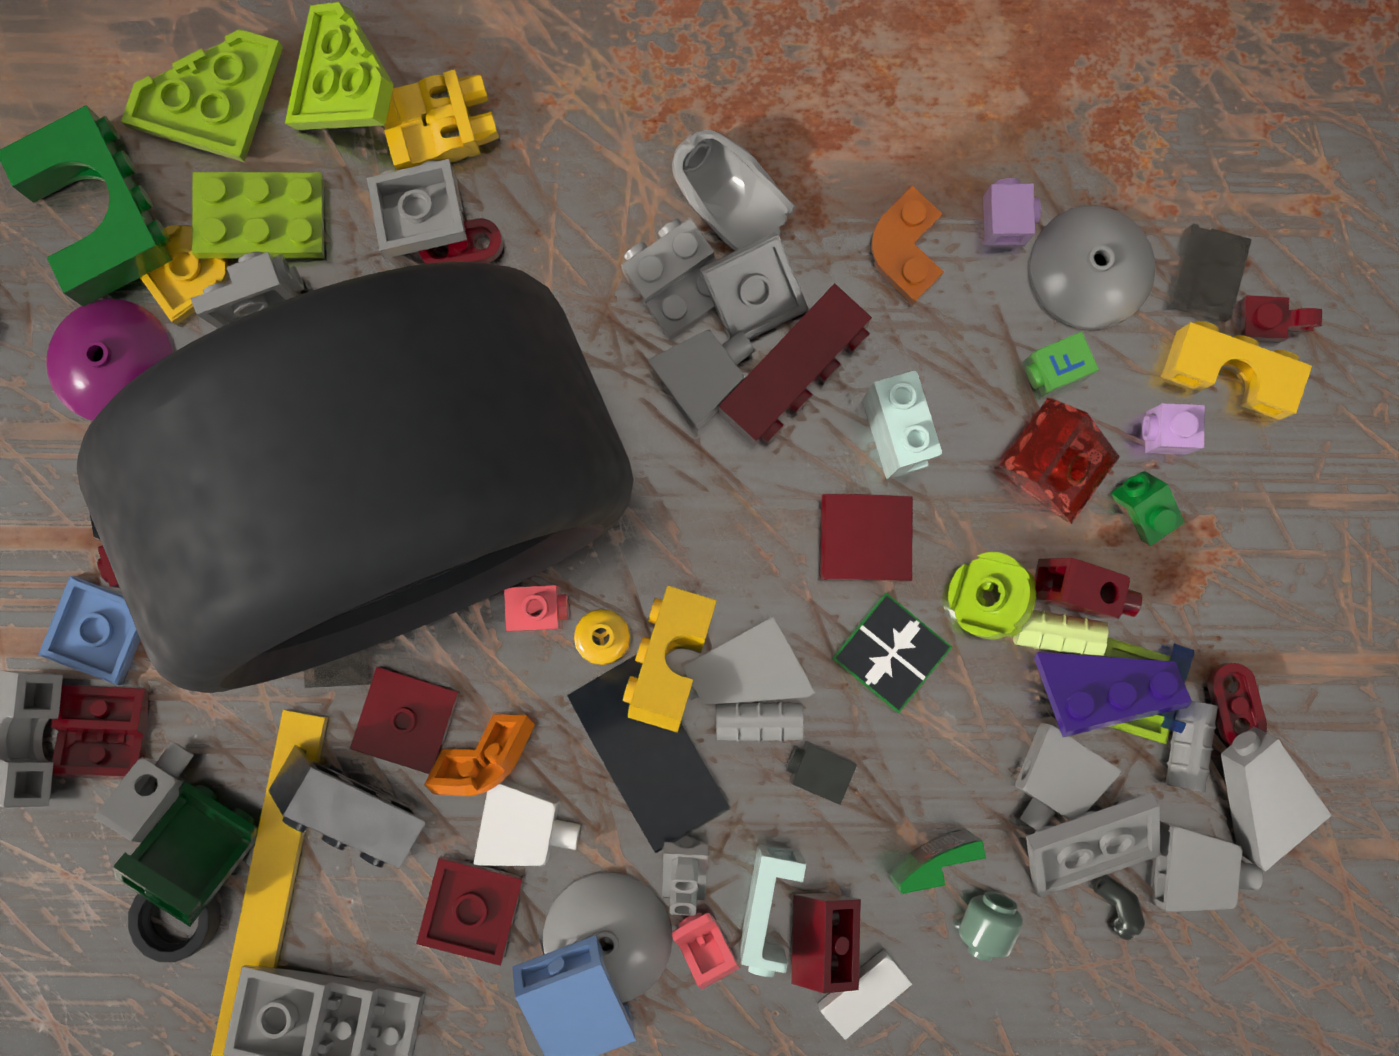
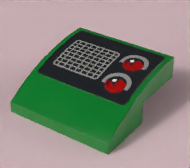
[888,829,986,894]

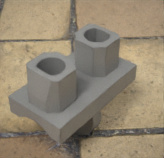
[662,836,708,916]

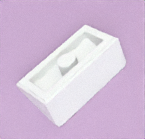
[818,949,912,1040]

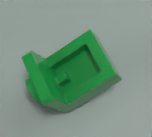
[1111,471,1185,546]

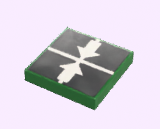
[831,593,952,713]

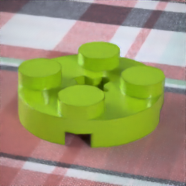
[948,552,1036,640]

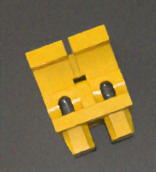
[383,69,499,171]

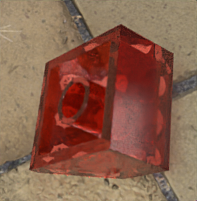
[999,397,1120,524]

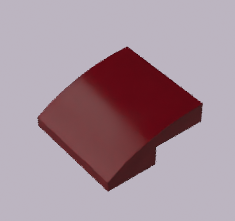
[821,494,913,582]
[51,685,148,780]

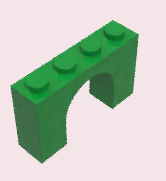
[0,105,173,307]

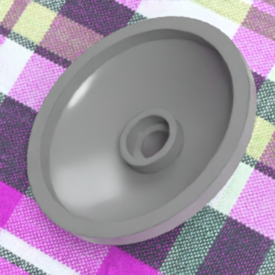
[1029,206,1155,330]
[543,872,672,1003]

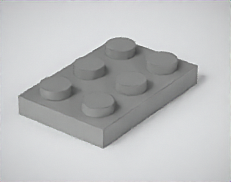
[1026,793,1160,898]

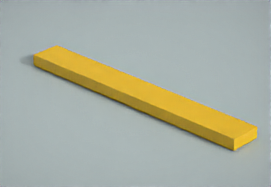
[211,709,328,1056]

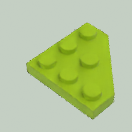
[285,2,394,130]
[121,29,283,162]

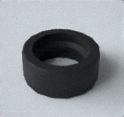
[127,894,220,962]

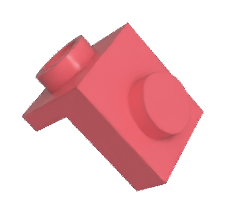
[671,913,740,990]

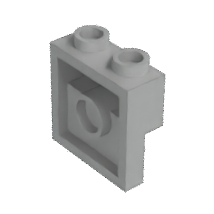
[367,159,467,259]
[621,218,717,340]
[191,252,304,328]

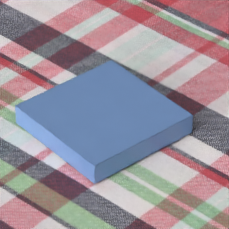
[38,575,141,685]

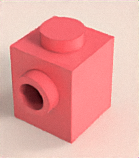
[504,585,569,632]

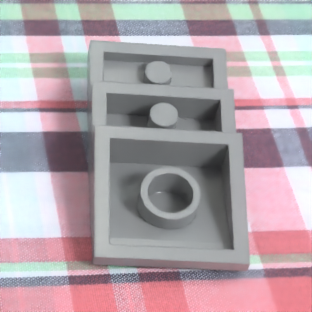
[223,965,425,1056]

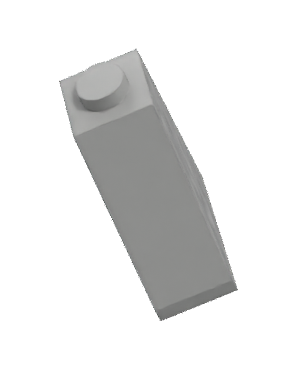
[682,616,816,705]
[1221,726,1332,872]

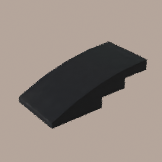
[567,654,731,853]

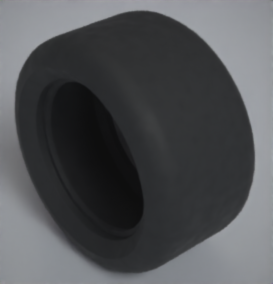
[76,261,634,693]

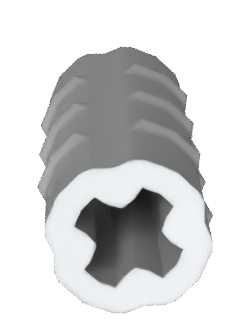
[1165,701,1218,792]
[716,702,804,742]

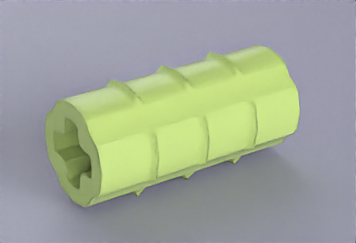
[1013,610,1109,656]

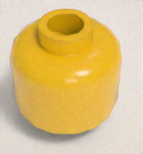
[574,609,632,665]

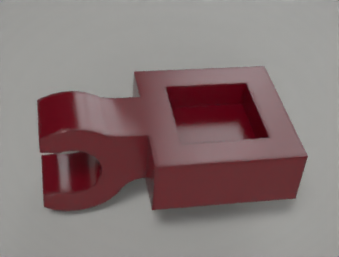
[1240,295,1322,342]

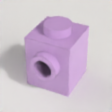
[983,178,1041,245]
[1142,403,1205,455]

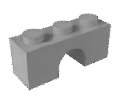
[0,670,63,808]

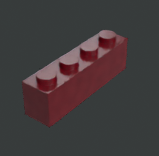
[718,283,872,447]

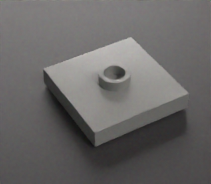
[699,232,809,340]

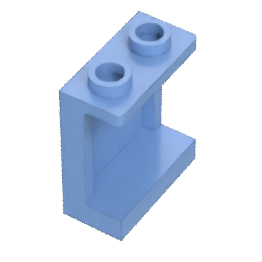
[512,935,636,1056]

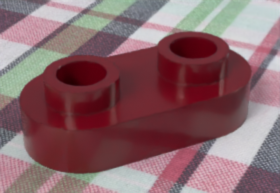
[418,218,503,264]
[1208,663,1267,745]

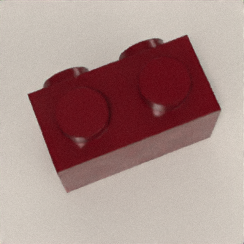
[791,893,861,994]

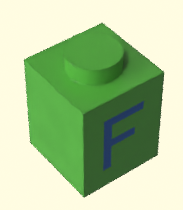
[1025,331,1099,397]

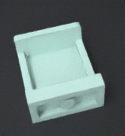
[862,371,942,480]
[739,843,806,977]

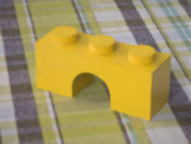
[1161,321,1312,420]
[623,585,717,733]

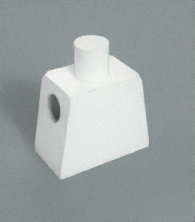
[473,779,581,866]

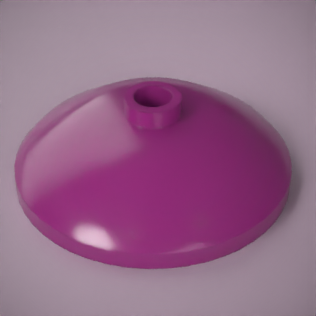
[46,299,174,421]

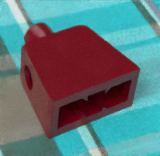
[1034,558,1142,619]

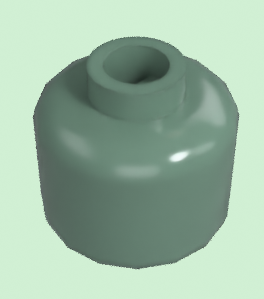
[959,891,1023,961]

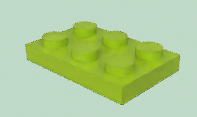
[192,172,324,258]

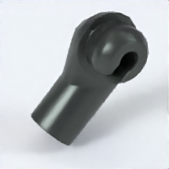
[1094,875,1145,940]

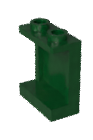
[113,781,257,927]

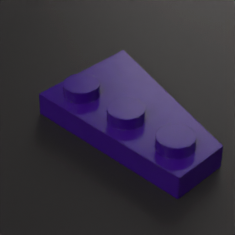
[1034,652,1192,737]

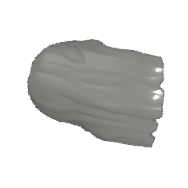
[672,130,795,251]

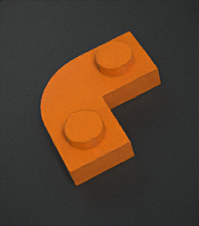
[871,185,944,305]
[424,714,535,796]

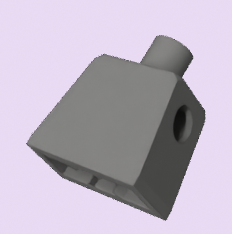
[648,329,756,430]
[1015,723,1122,831]
[93,741,194,842]
[1152,822,1263,912]

